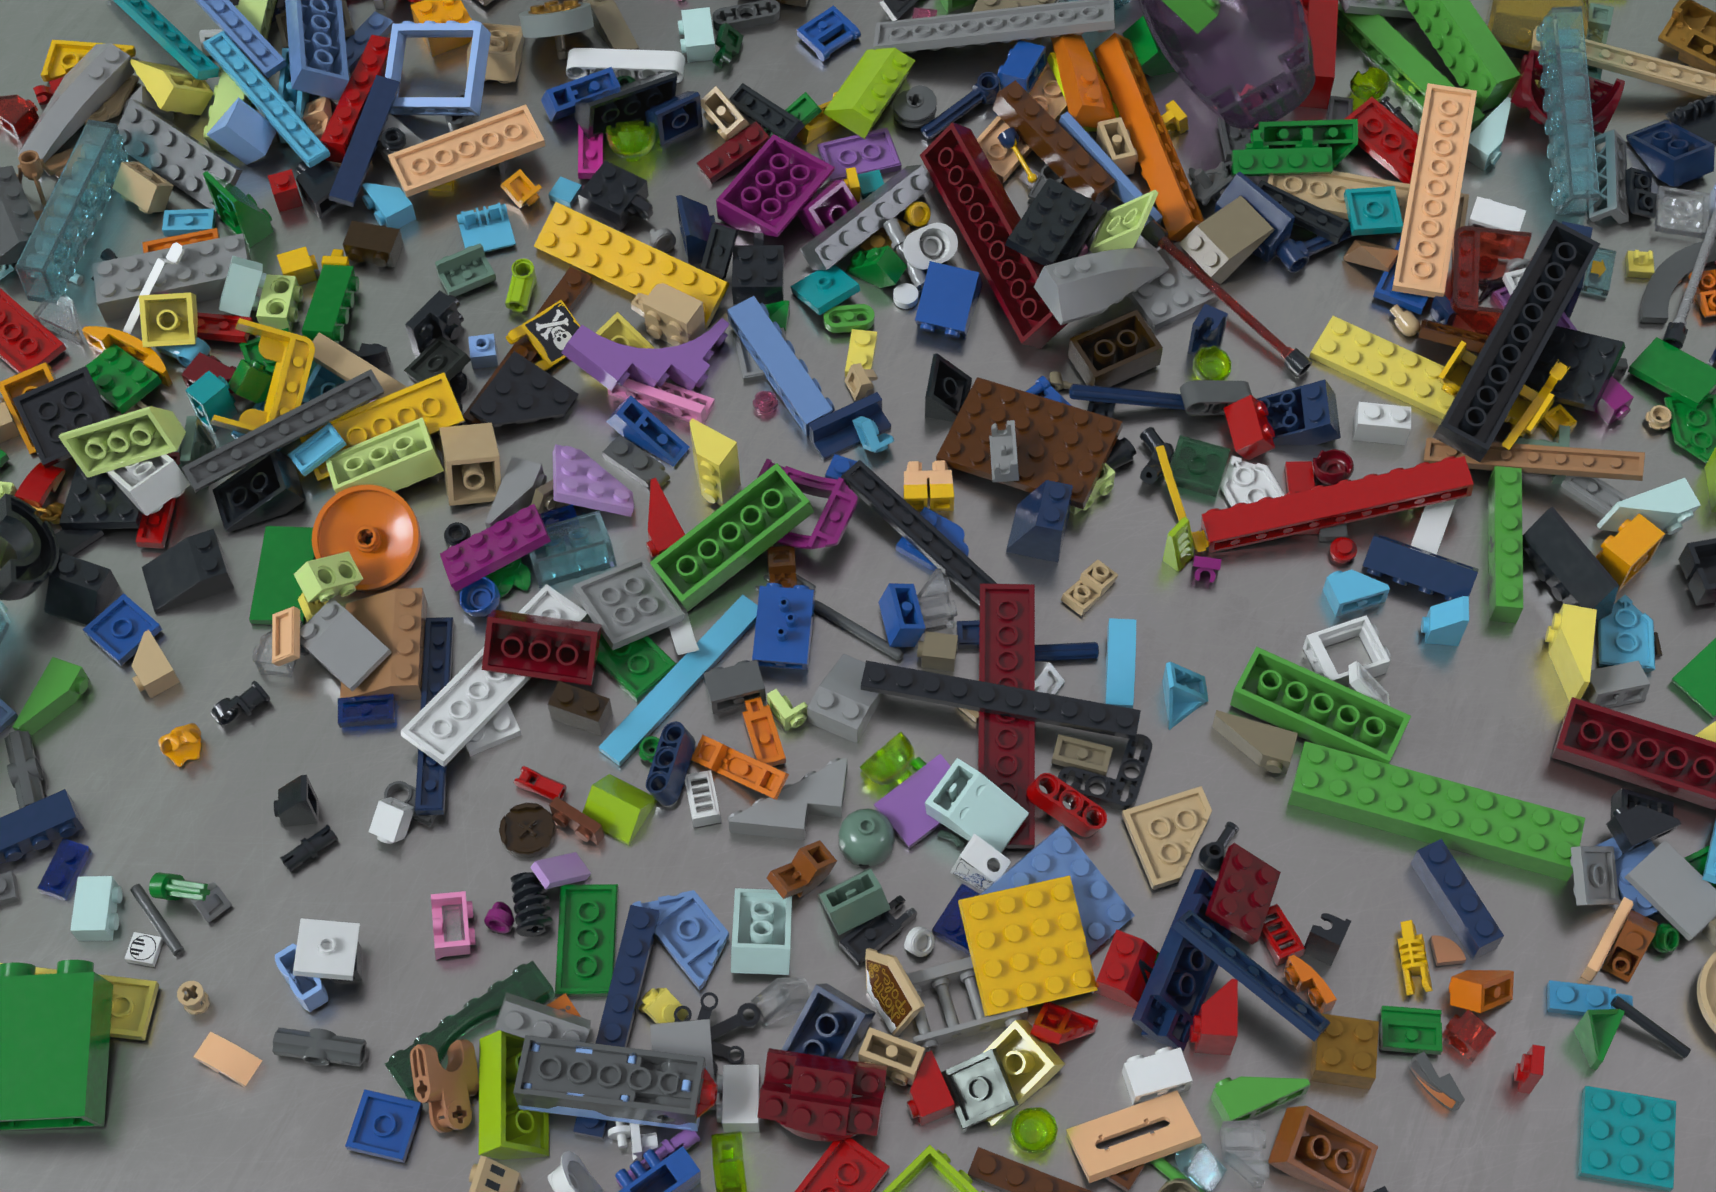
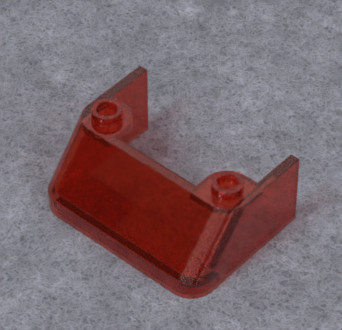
[1450,226,1532,335]

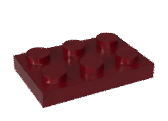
[1205,843,1281,945]

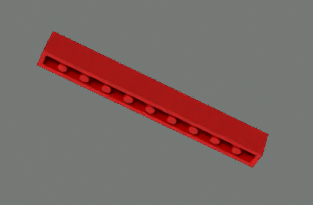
[1201,456,1474,553]

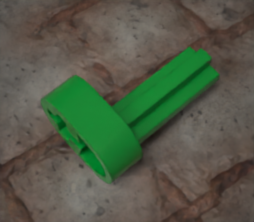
[149,872,210,901]

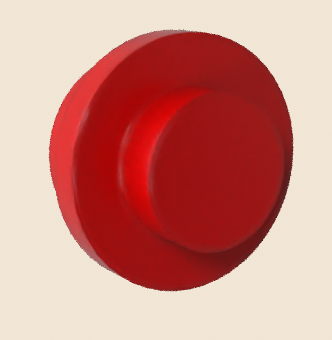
[1330,537,1357,563]

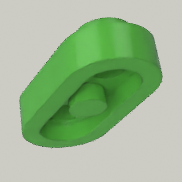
[824,304,875,333]

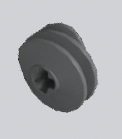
[893,85,937,128]

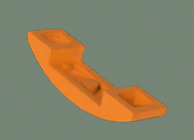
[691,735,789,800]

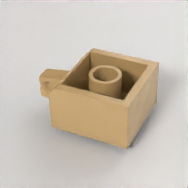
[631,283,706,346]

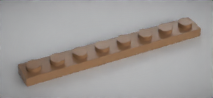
[1424,438,1645,481]

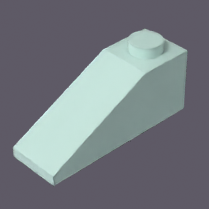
[1466,97,1511,171]

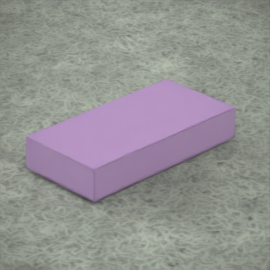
[530,852,591,889]

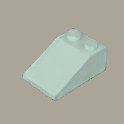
[1597,478,1701,535]
[731,888,792,975]

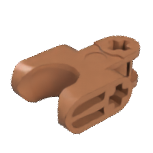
[410,1039,479,1133]

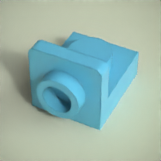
[852,416,894,453]

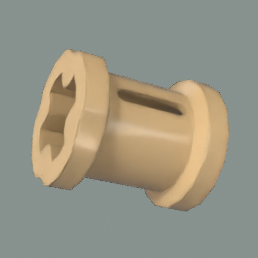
[177,981,210,1015]

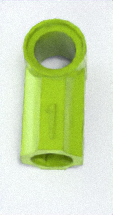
[505,258,537,313]

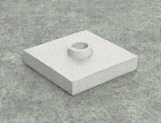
[293,918,360,981]

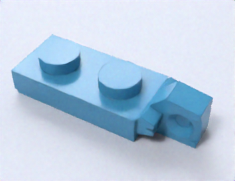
[1547,980,1633,1016]

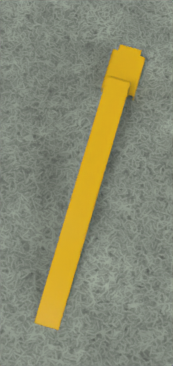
[1502,360,1570,450]
[1155,445,1209,552]

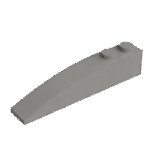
[18,43,134,163]
[1034,248,1169,325]

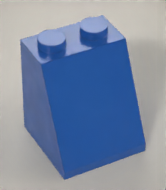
[915,261,983,338]

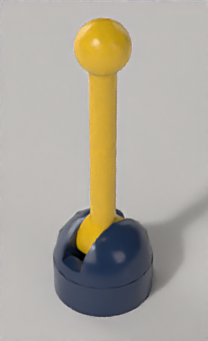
[997,127,1037,183]

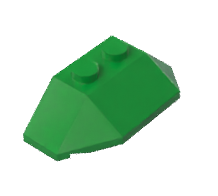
[1258,119,1358,169]

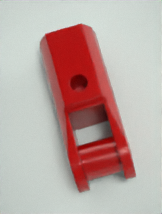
[513,766,567,801]

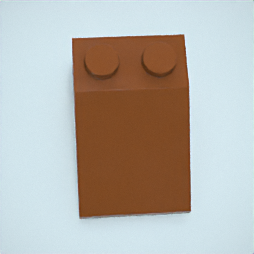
[1268,1106,1378,1192]

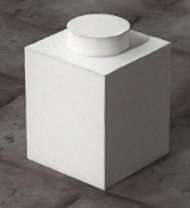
[369,797,415,844]

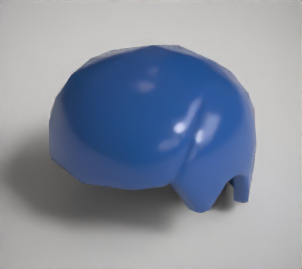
[460,577,500,617]

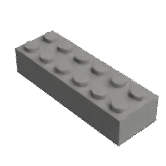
[92,233,251,321]

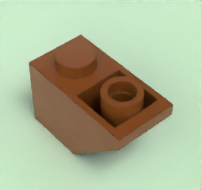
[1601,910,1658,982]

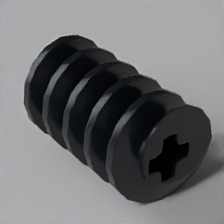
[510,872,552,937]

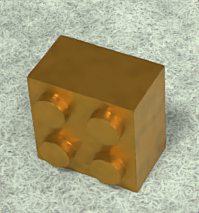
[1310,1013,1379,1090]

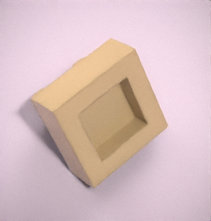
[845,363,878,401]

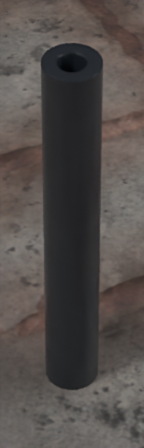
[1610,995,1691,1058]

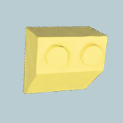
[139,292,198,348]

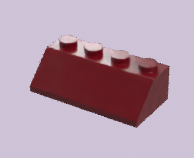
[482,609,602,685]

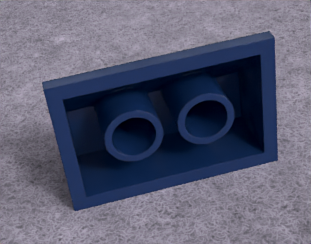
[1214,172,1295,263]

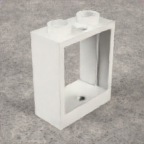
[1303,615,1391,687]

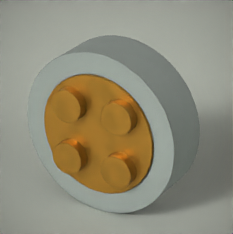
[519,0,594,59]

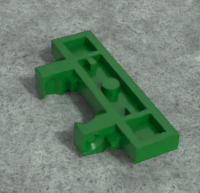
[1231,128,1333,177]

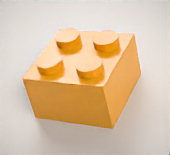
[410,0,472,57]
[1596,513,1665,592]

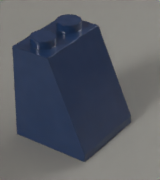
[1006,480,1073,563]

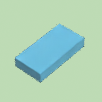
[288,423,347,476]

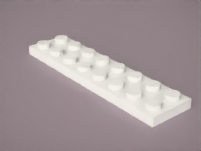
[401,584,588,767]

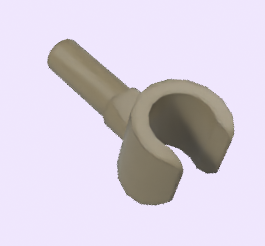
[1047,371,1074,391]

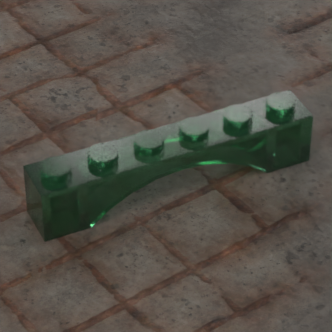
[385,960,556,1100]

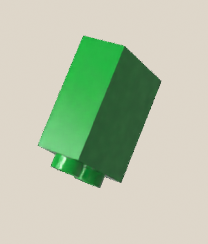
[0,960,113,1131]

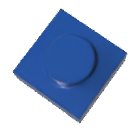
[825,454,858,479]

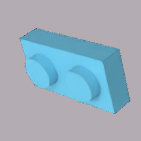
[162,209,216,236]

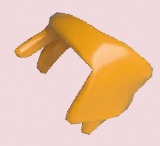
[158,723,201,767]

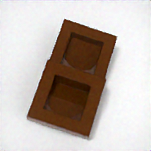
[767,546,797,588]

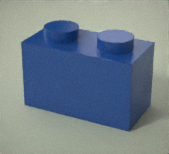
[997,40,1047,93]
[878,583,926,647]

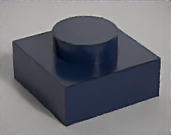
[1430,295,1458,326]

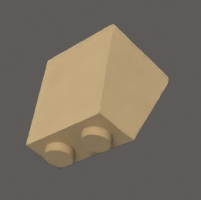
[439,422,501,506]

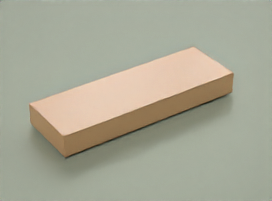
[1581,897,1634,982]

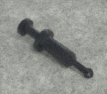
[1379,96,1413,129]

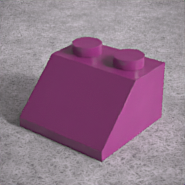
[797,180,858,237]

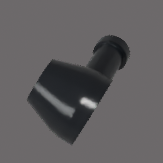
[1199,822,1239,872]

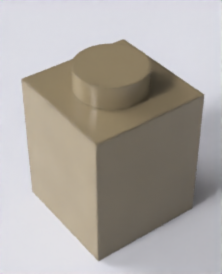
[917,631,958,672]

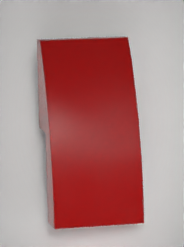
[14,463,66,508]

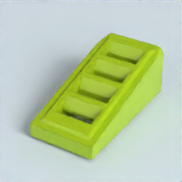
[1163,517,1194,572]

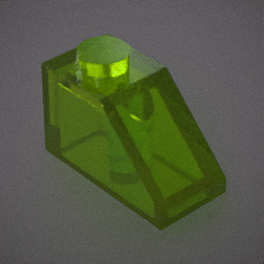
[711,1131,747,1192]

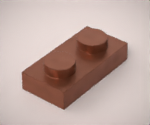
[549,797,604,845]

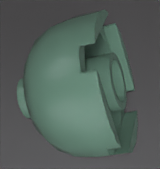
[838,808,895,867]

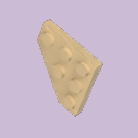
[1122,786,1212,890]

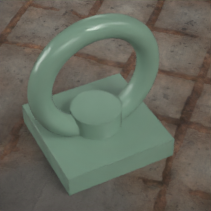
[178,416,215,488]

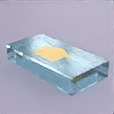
[1582,247,1616,296]

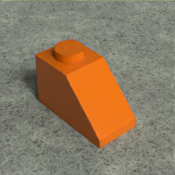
[1449,970,1514,1013]

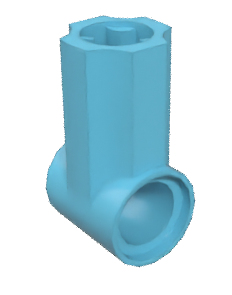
[156,337,211,368]

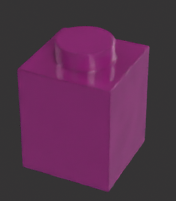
[1595,376,1634,424]

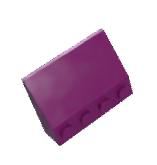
[716,134,835,237]

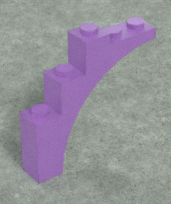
[562,318,730,391]

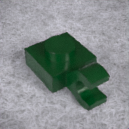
[713,22,744,68]

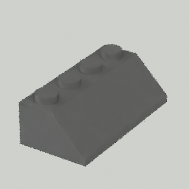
[0,166,45,265]

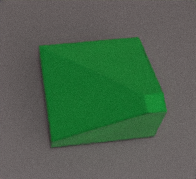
[765,300,790,331]

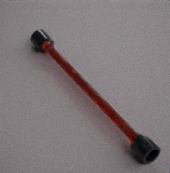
[1141,220,1312,377]

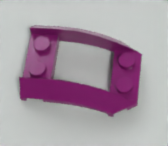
[757,459,858,549]

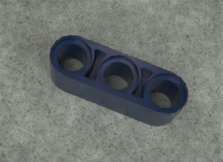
[646,721,696,806]

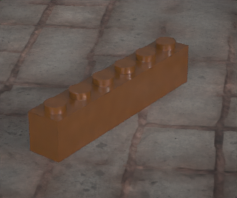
[992,80,1115,204]

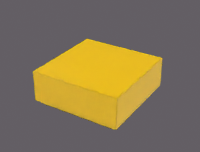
[1540,404,1577,437]

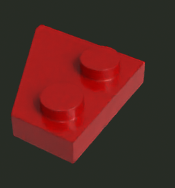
[1030,1002,1099,1045]

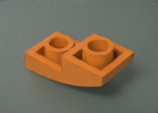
[1688,269,1716,317]
[1284,955,1337,1014]

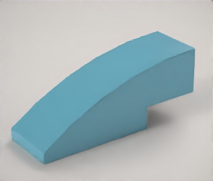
[1105,618,1136,708]

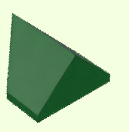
[1573,1009,1625,1071]

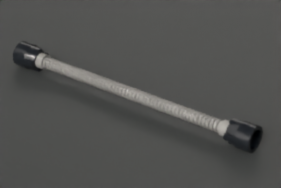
[1663,207,1716,349]

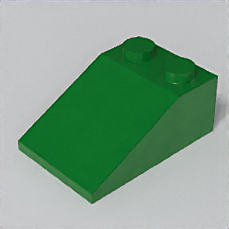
[203,171,274,248]

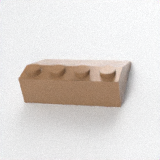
[340,588,428,703]

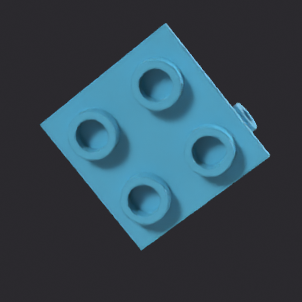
[457,202,516,252]

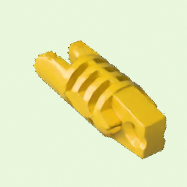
[1397,920,1433,996]

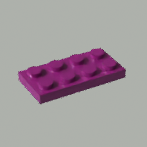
[440,504,551,592]

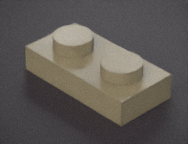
[1051,734,1113,776]

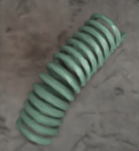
[937,830,964,848]

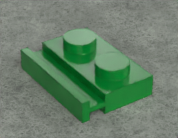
[1380,1006,1442,1055]

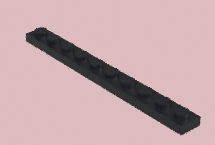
[861,660,1141,740]

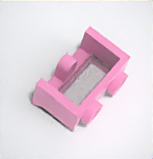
[431,891,476,960]

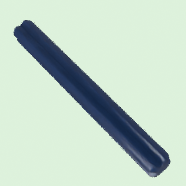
[1069,384,1185,410]

